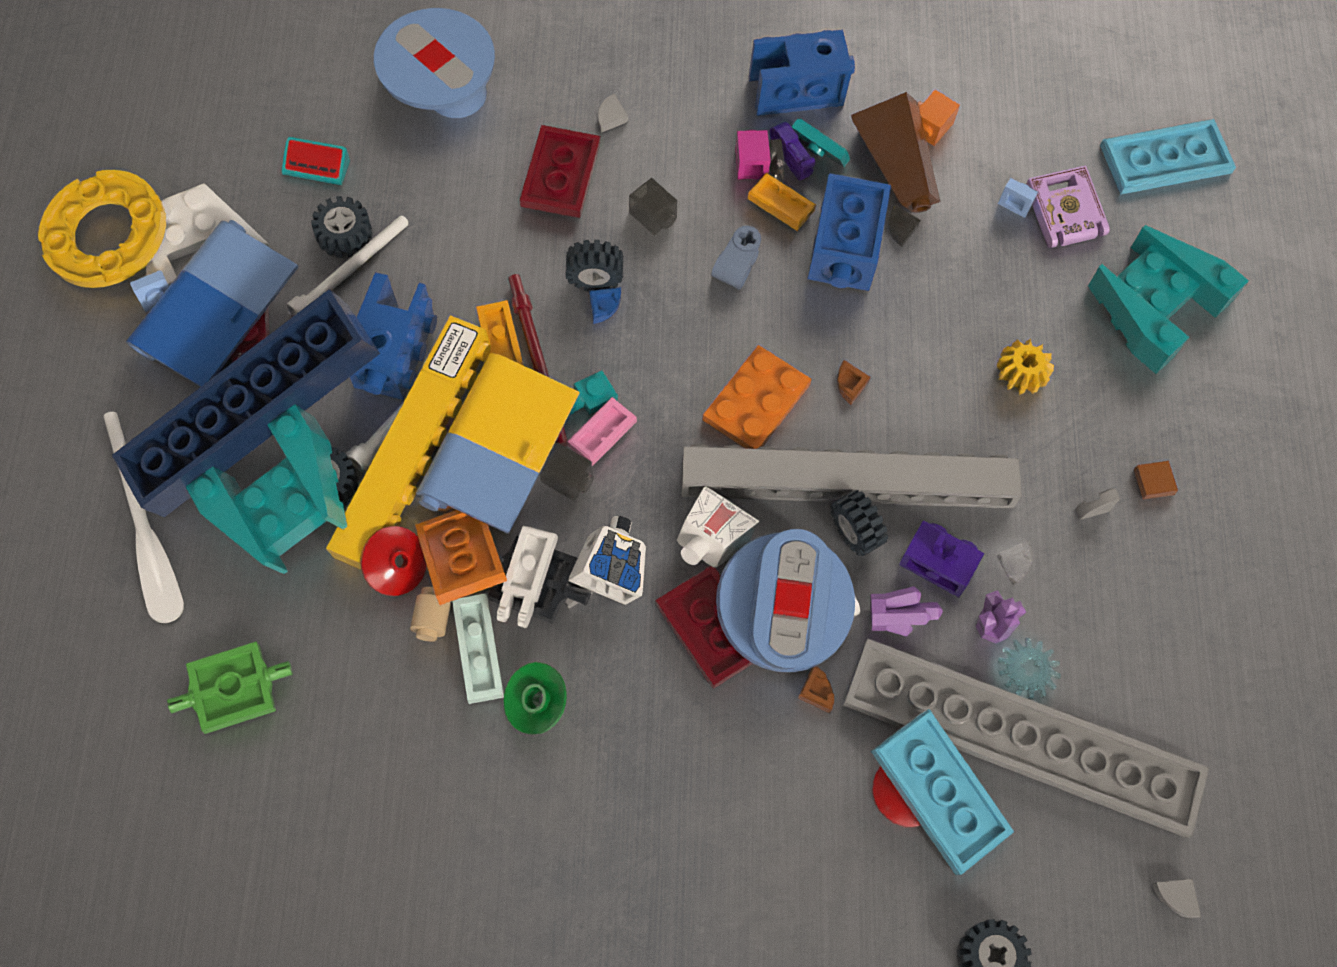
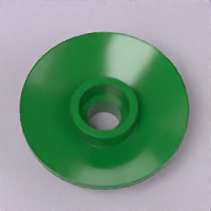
[504,662,567,735]

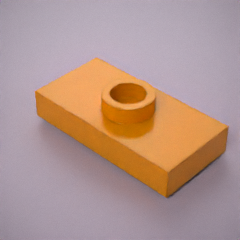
[748,173,816,231]

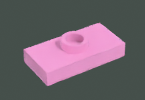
[567,397,637,466]

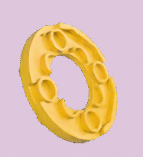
[38,170,166,288]

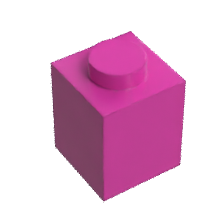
[735,129,770,180]

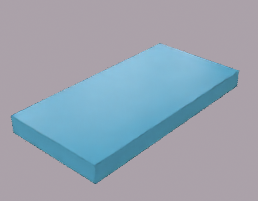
[1100,119,1236,195]
[871,709,1014,875]

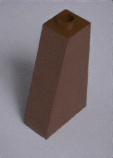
[851,92,941,213]

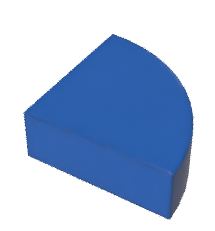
[589,287,621,324]

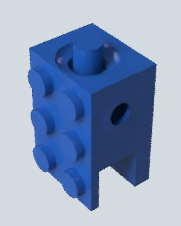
[748,29,855,116]
[808,173,891,291]
[350,272,437,400]

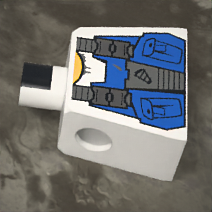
[568,516,646,605]

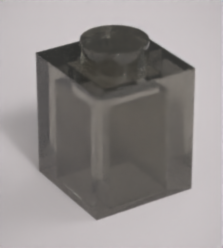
[629,177,678,236]
[540,442,594,501]

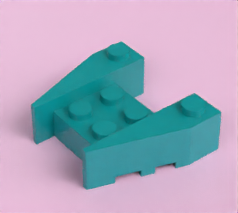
[1088,225,1249,374]
[186,404,348,574]

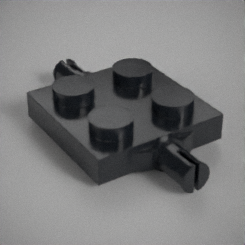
[488,536,591,624]

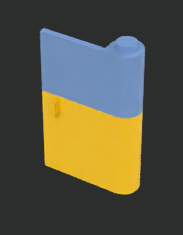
[416,353,580,534]

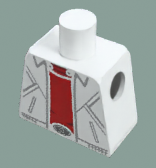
[677,486,759,567]

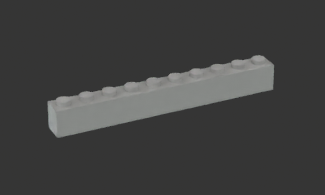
[681,444,1022,508]

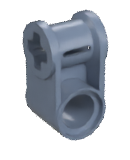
[711,226,761,290]

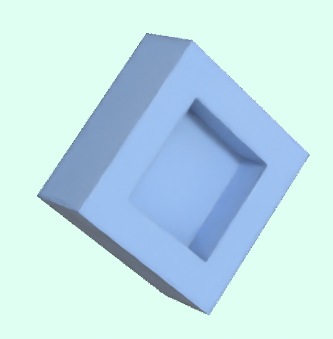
[998,178,1038,218]
[130,270,169,312]

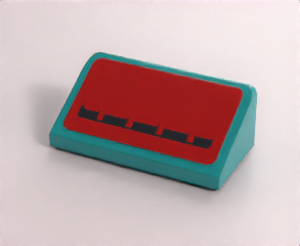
[282,137,350,185]

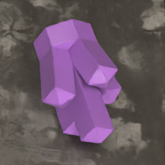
[870,586,943,637]
[976,590,1027,643]

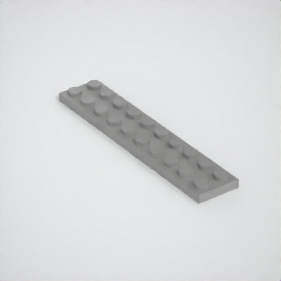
[843,638,1209,838]

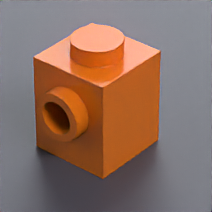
[918,90,960,146]

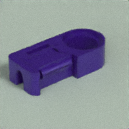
[769,121,815,181]

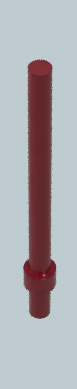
[508,274,568,449]

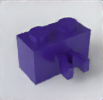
[899,520,985,598]

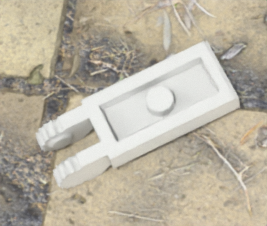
[496,525,558,628]

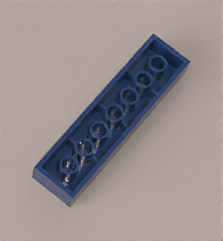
[112,289,380,517]

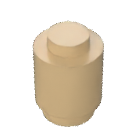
[410,587,451,642]

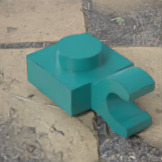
[569,370,618,416]

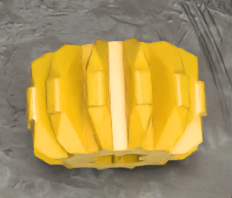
[997,338,1054,395]

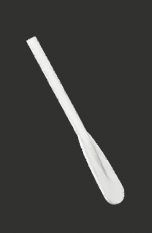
[103,412,184,623]

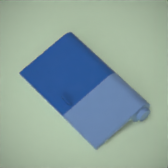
[126,220,298,387]

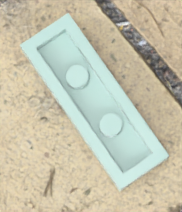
[452,593,504,704]

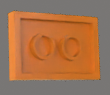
[702,345,812,449]
[415,510,507,605]

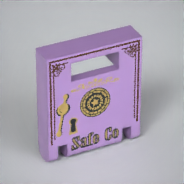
[1026,166,1110,248]

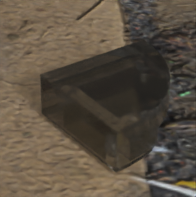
[769,139,784,182]
[888,205,921,247]

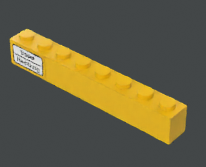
[326,315,491,570]

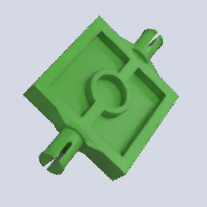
[167,641,293,734]

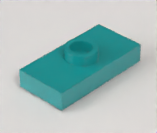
[792,118,850,167]

